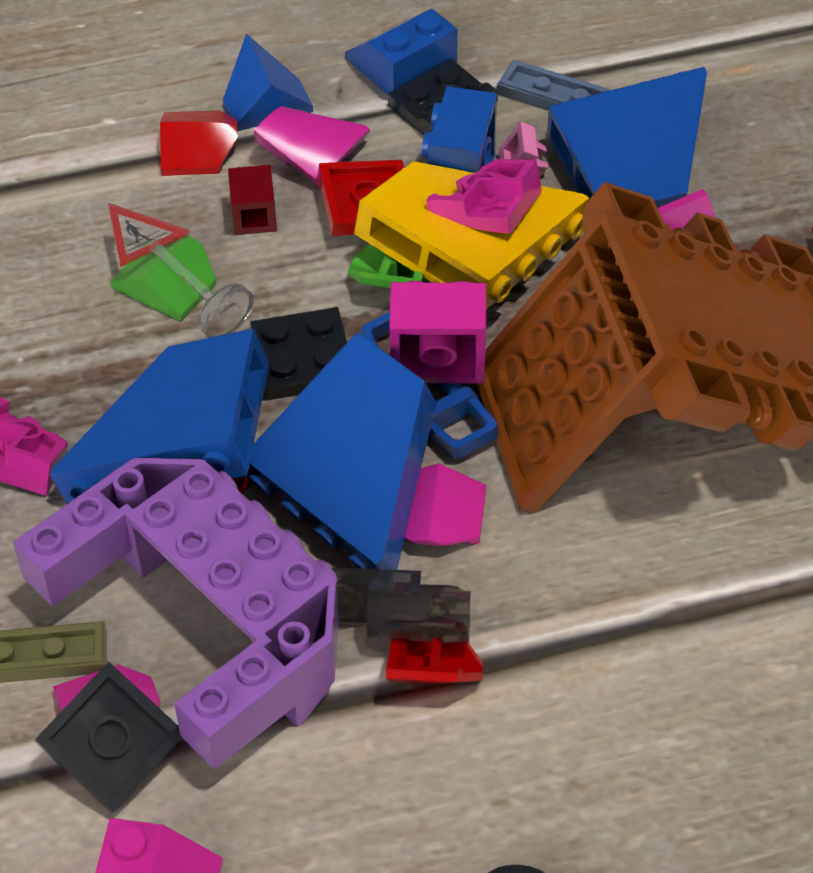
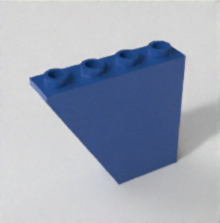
[547,67,707,208]
[50,329,270,504]
[248,332,436,583]

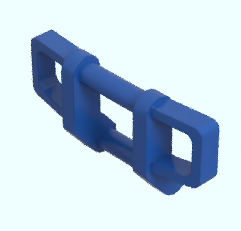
[361,312,498,459]

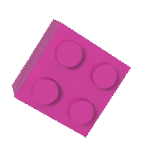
[390,281,486,383]

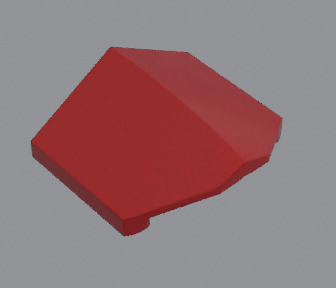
[160,110,238,176]
[386,623,483,684]

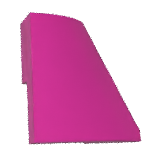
[254,106,370,187]
[426,159,542,233]
[0,398,68,496]

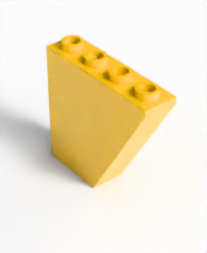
[354,161,589,309]

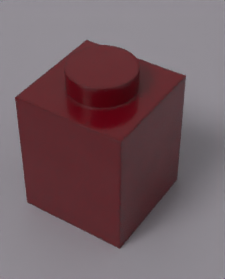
[228,164,277,235]

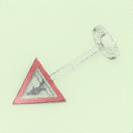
[108,203,254,338]

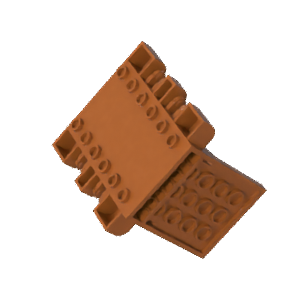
[477,182,813,513]

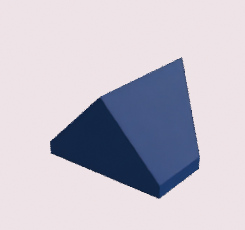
[223,33,313,131]

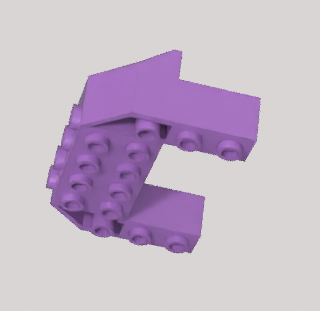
[13,458,339,770]

